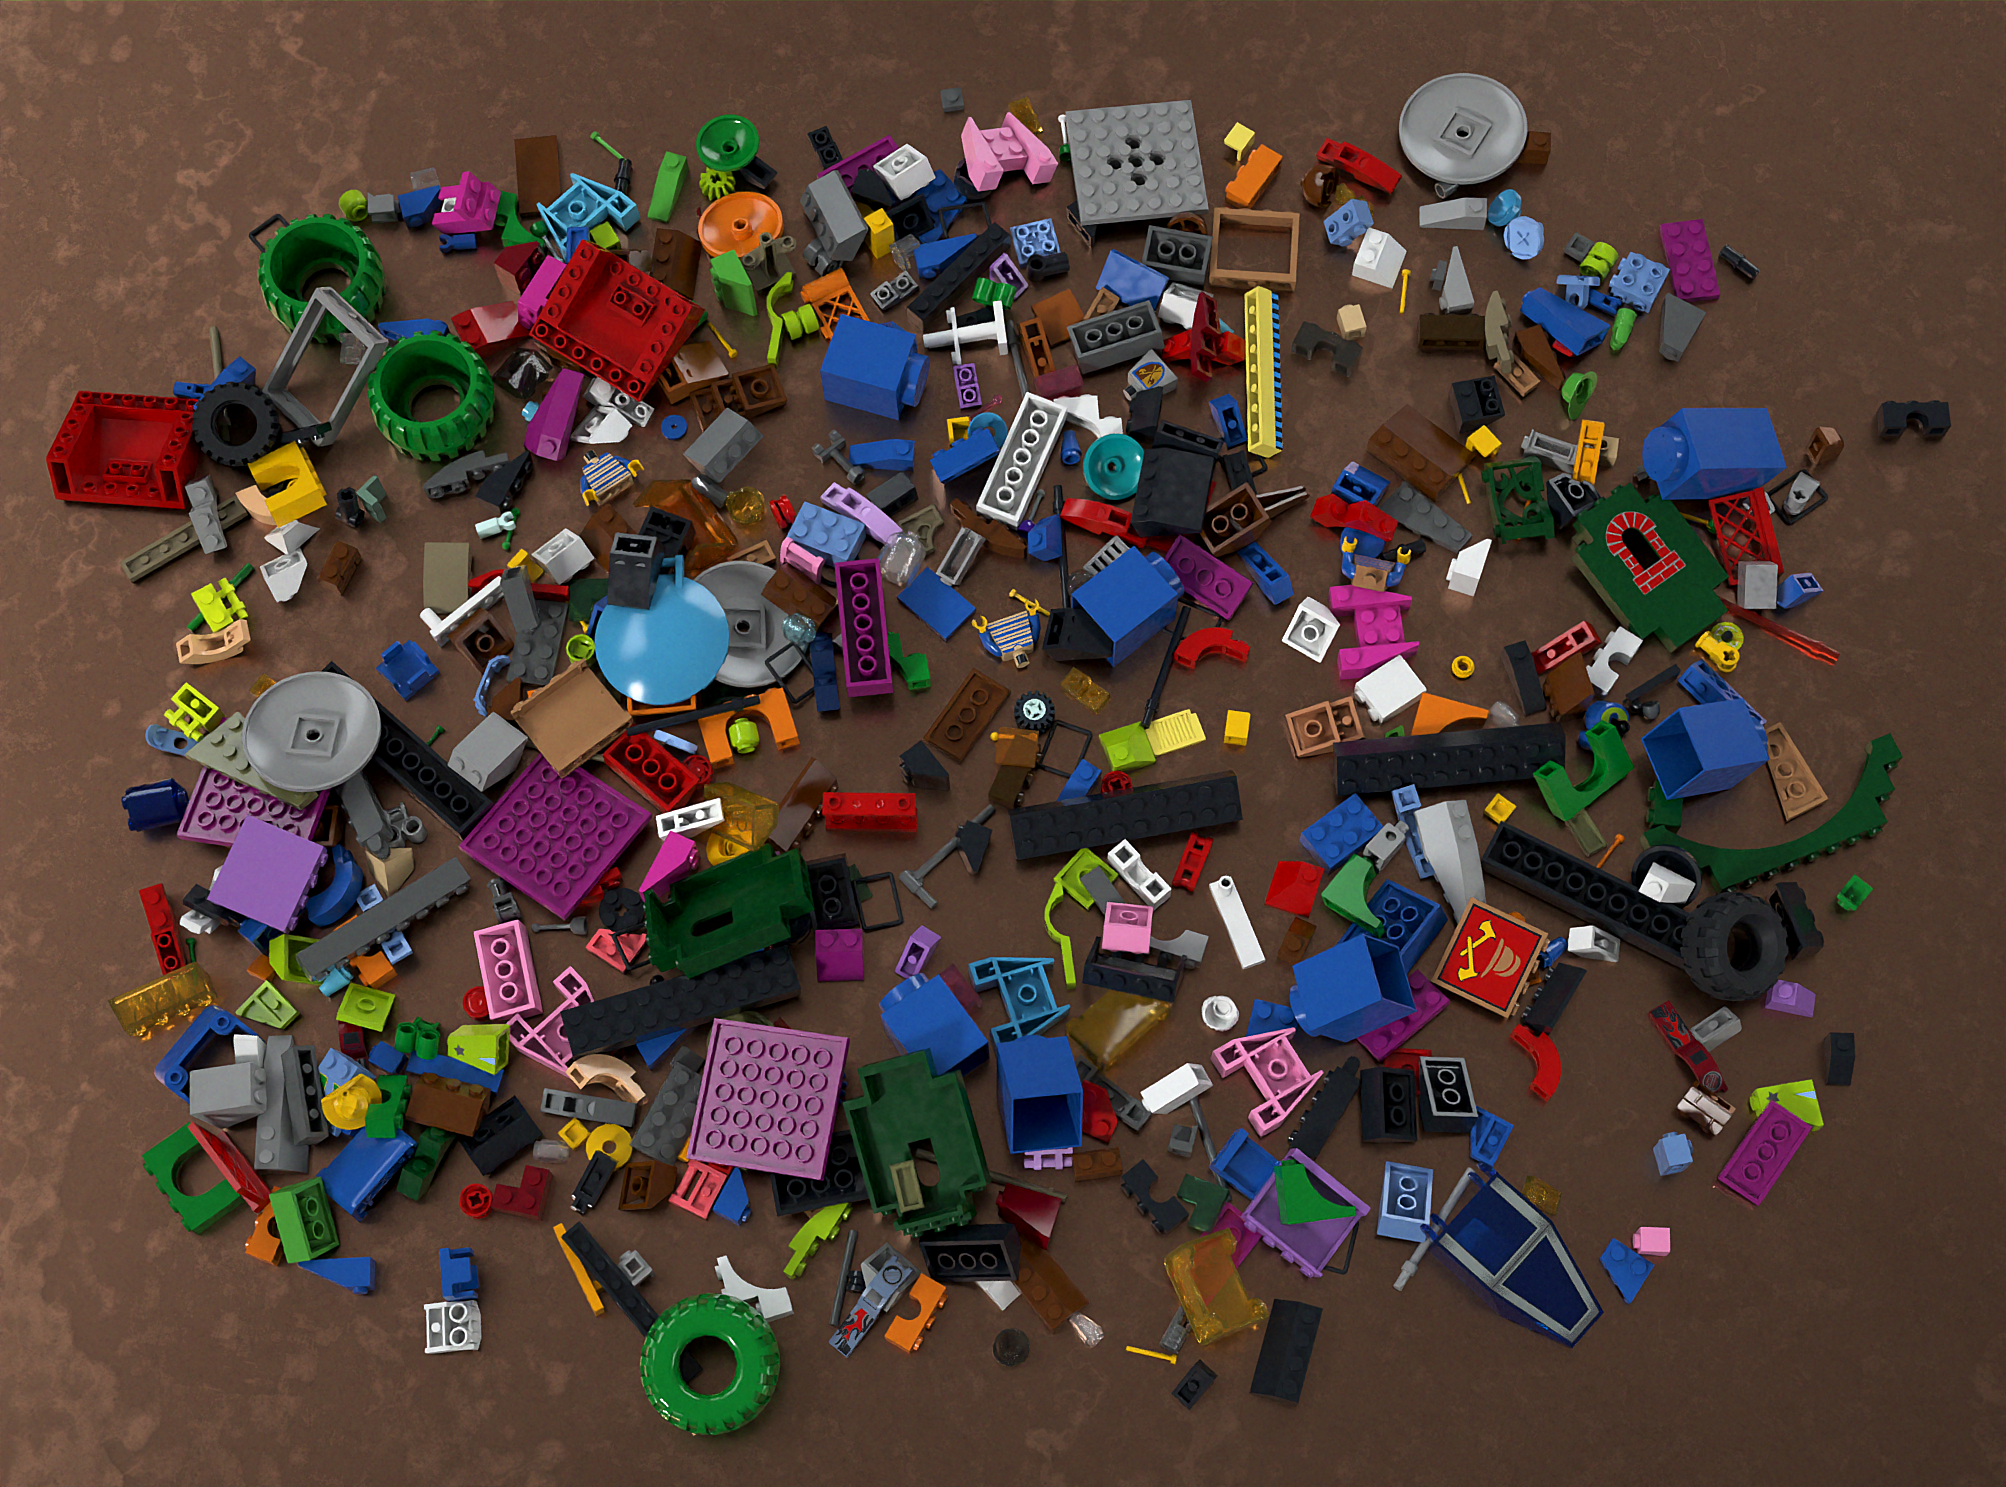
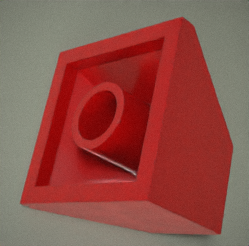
[1265,861,1324,918]

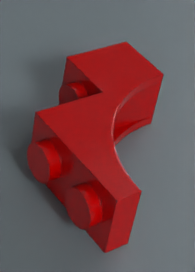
[1162,329,1245,366]
[1310,494,1398,542]

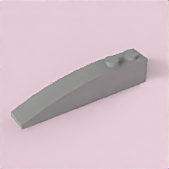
[1413,800,1486,924]
[254,1035,310,1175]

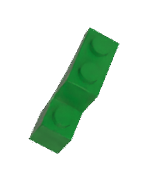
[494,190,548,257]
[887,632,931,690]

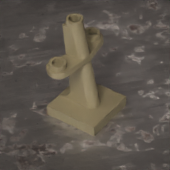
[740,232,797,295]

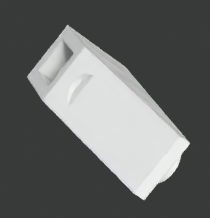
[582,376,654,427]

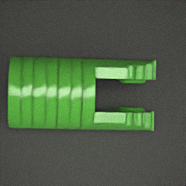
[1610,308,1637,350]

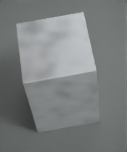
[1737,561,1778,609]

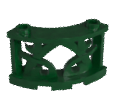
[1481,455,1555,545]

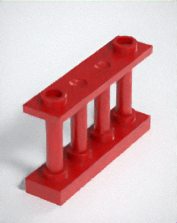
[822,792,918,832]

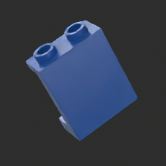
[1209,1128,1281,1201]

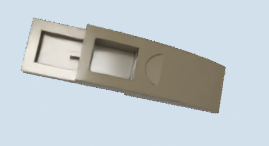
[1485,290,1514,374]

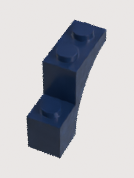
[810,632,840,712]

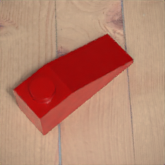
[1531,621,1602,675]

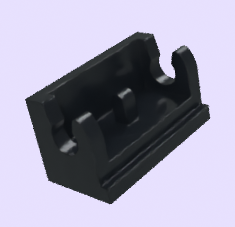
[866,471,919,518]

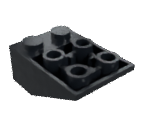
[607,532,666,610]
[1042,608,1114,661]

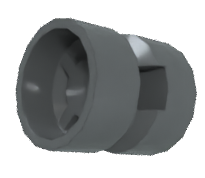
[803,238,843,276]

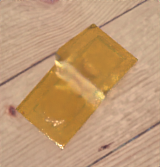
[1522,1176,1562,1215]

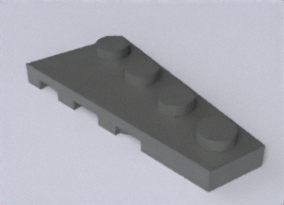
[1379,481,1473,553]

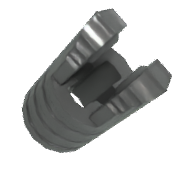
[1159,1305,1198,1354]

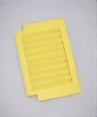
[1145,709,1206,757]

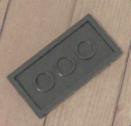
[507,599,569,688]
[629,1062,703,1166]

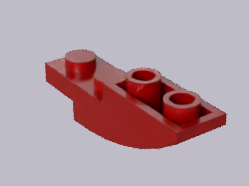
[1316,138,1402,194]
[1059,498,1148,549]
[139,883,187,978]

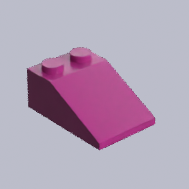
[639,830,701,902]

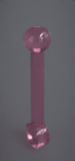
[965,394,1002,424]

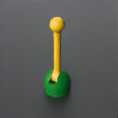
[1678,510,1723,534]

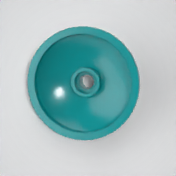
[1083,434,1144,500]

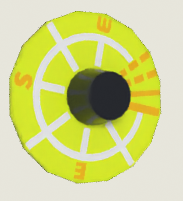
[1711,622,1744,650]

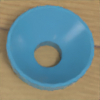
[1487,189,1521,226]
[968,412,1008,449]

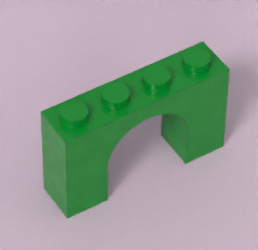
[1533,720,1634,822]
[141,1122,245,1235]

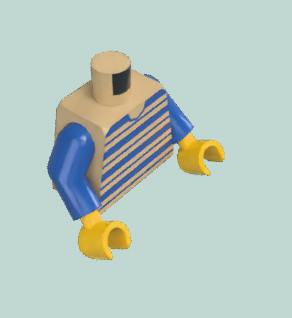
[580,450,644,506]
[972,599,1041,668]

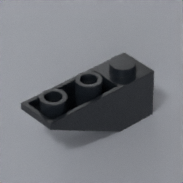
[475,451,533,515]

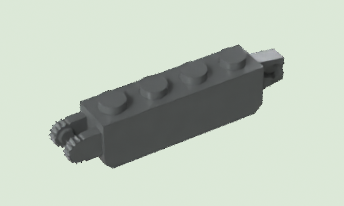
[333,770,394,860]

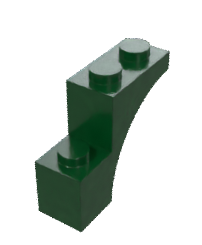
[396,1126,459,1201]

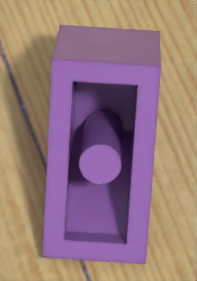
[894,926,941,979]
[1765,979,1816,1017]

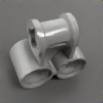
[383,802,427,848]

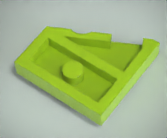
[235,980,300,1030]

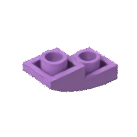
[953,363,982,409]

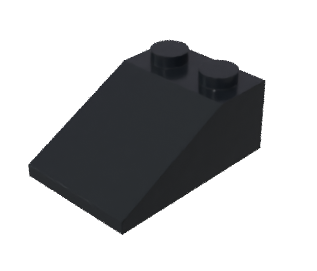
[806,853,860,934]
[1419,1056,1478,1133]

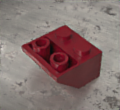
[493,241,545,295]

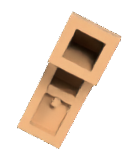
[236,485,276,525]
[176,619,250,664]
[565,1054,646,1103]

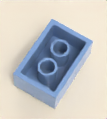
[787,501,866,568]

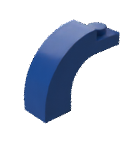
[306,844,363,928]

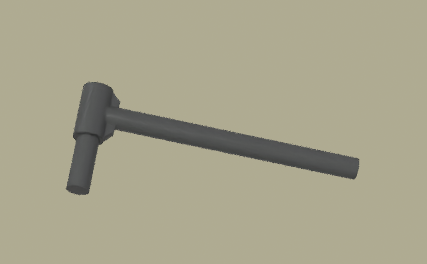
[899,804,996,909]

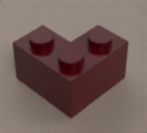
[491,1165,553,1221]

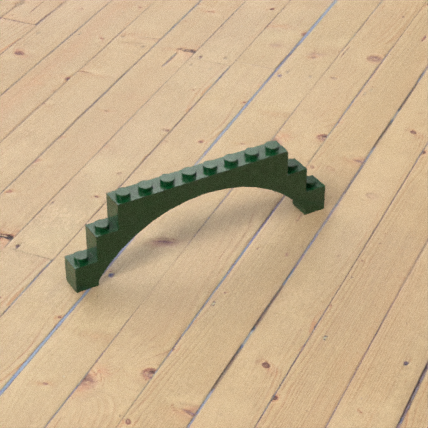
[1639,733,1903,894]

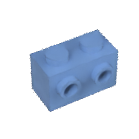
[1323,199,1374,246]
[1653,1132,1693,1176]

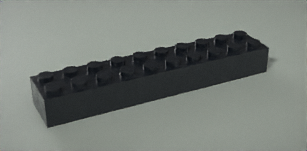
[321,661,494,841]
[1333,722,1566,796]
[1007,770,1243,860]
[1480,821,1690,970]
[560,945,801,1062]

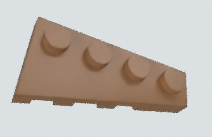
[1765,722,1828,821]

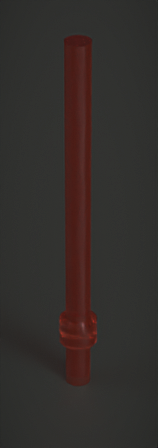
[1718,596,1841,661]

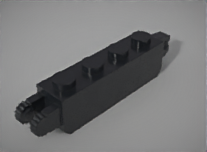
[1287,1056,1361,1161]

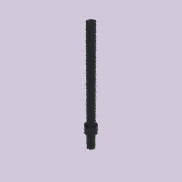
[1052,485,1071,608]
[1141,606,1191,728]
[626,695,761,737]

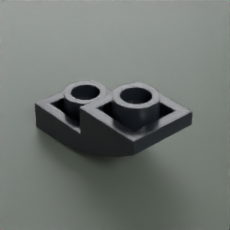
[807,126,843,170]

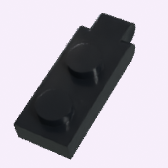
[277,421,332,444]
[183,884,247,927]
[571,1150,619,1216]

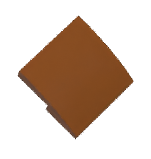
[1031,288,1084,347]

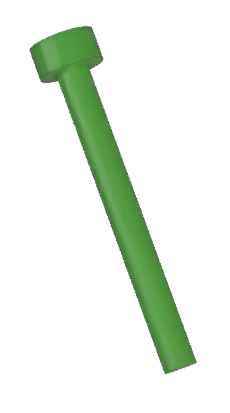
[590,131,626,163]

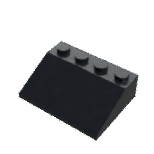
[1131,448,1215,537]
[769,1129,869,1217]

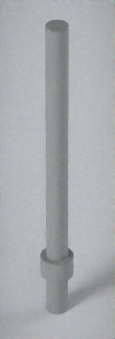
[1393,1167,1476,1291]

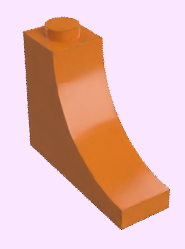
[1410,692,1489,736]

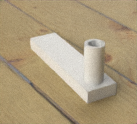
[420,576,504,647]
[1209,876,1265,970]

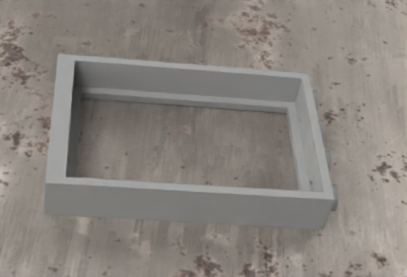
[262,287,389,446]

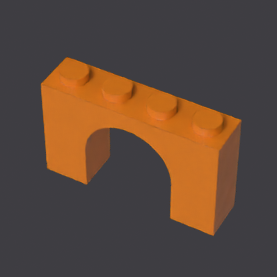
[698,687,800,770]

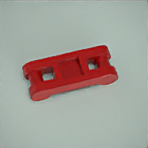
[1172,831,1214,892]

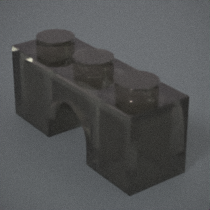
[1291,321,1363,378]

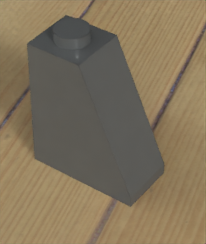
[1659,293,1706,362]
[500,564,539,633]

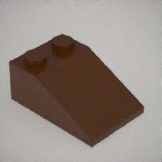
[1543,652,1595,723]

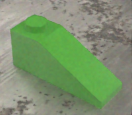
[647,151,689,223]

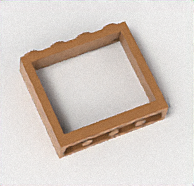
[1209,207,1300,292]

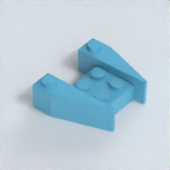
[537,173,641,261]

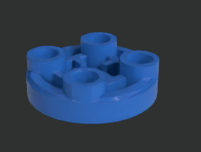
[1340,527,1385,559]

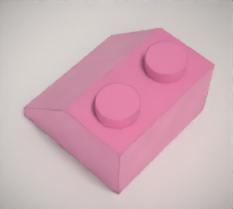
[1102,902,1153,954]

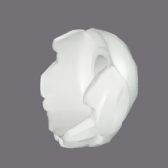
[1202,995,1239,1032]

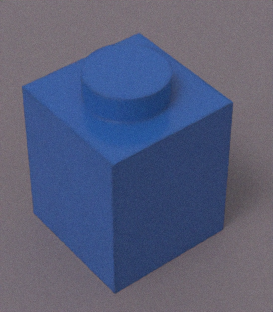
[368,1041,409,1075]

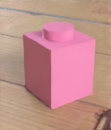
[1633,1227,1670,1256]

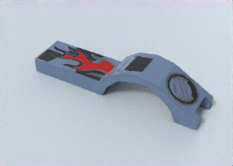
[828,1255,914,1357]

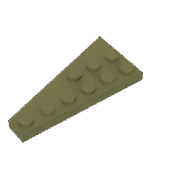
[184,711,319,810]

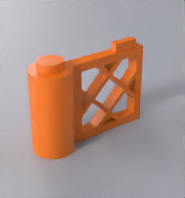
[800,268,870,340]

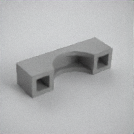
[1145,930,1209,969]

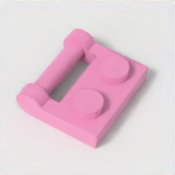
[780,537,825,584]

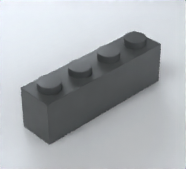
[281,1045,329,1145]

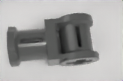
[487,877,522,924]

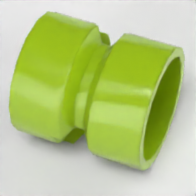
[1579,242,1619,283]
[781,304,819,341]
[566,634,598,671]

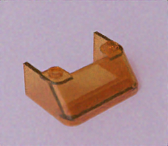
[633,479,738,571]

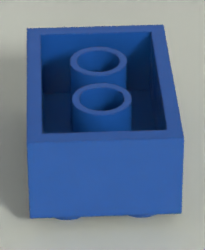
[1300,793,1383,876]

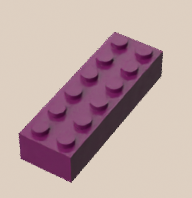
[835,558,893,697]

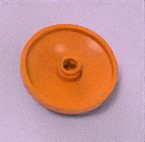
[698,192,784,261]

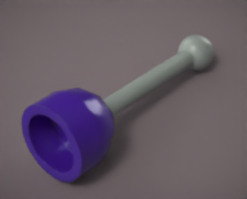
[1017,489,1045,539]

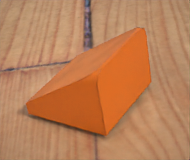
[247,954,276,982]

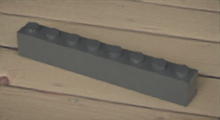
[296,856,471,983]

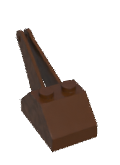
[1200,482,1310,557]

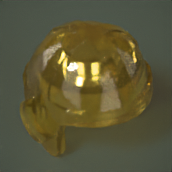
[726,486,765,525]

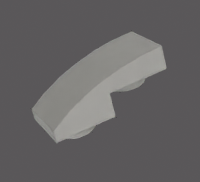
[870,270,920,310]

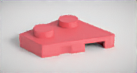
[586,929,647,974]

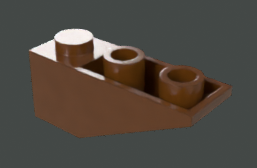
[1513,324,1566,390]

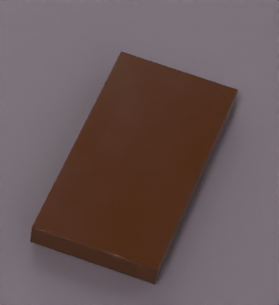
[514,135,562,217]
[923,667,1011,764]

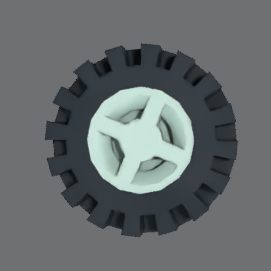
[1014,690,1055,735]

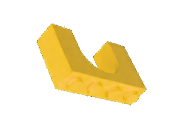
[247,441,327,528]

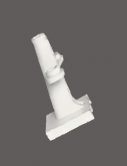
[923,301,1008,366]

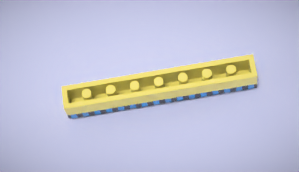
[1244,286,1283,458]

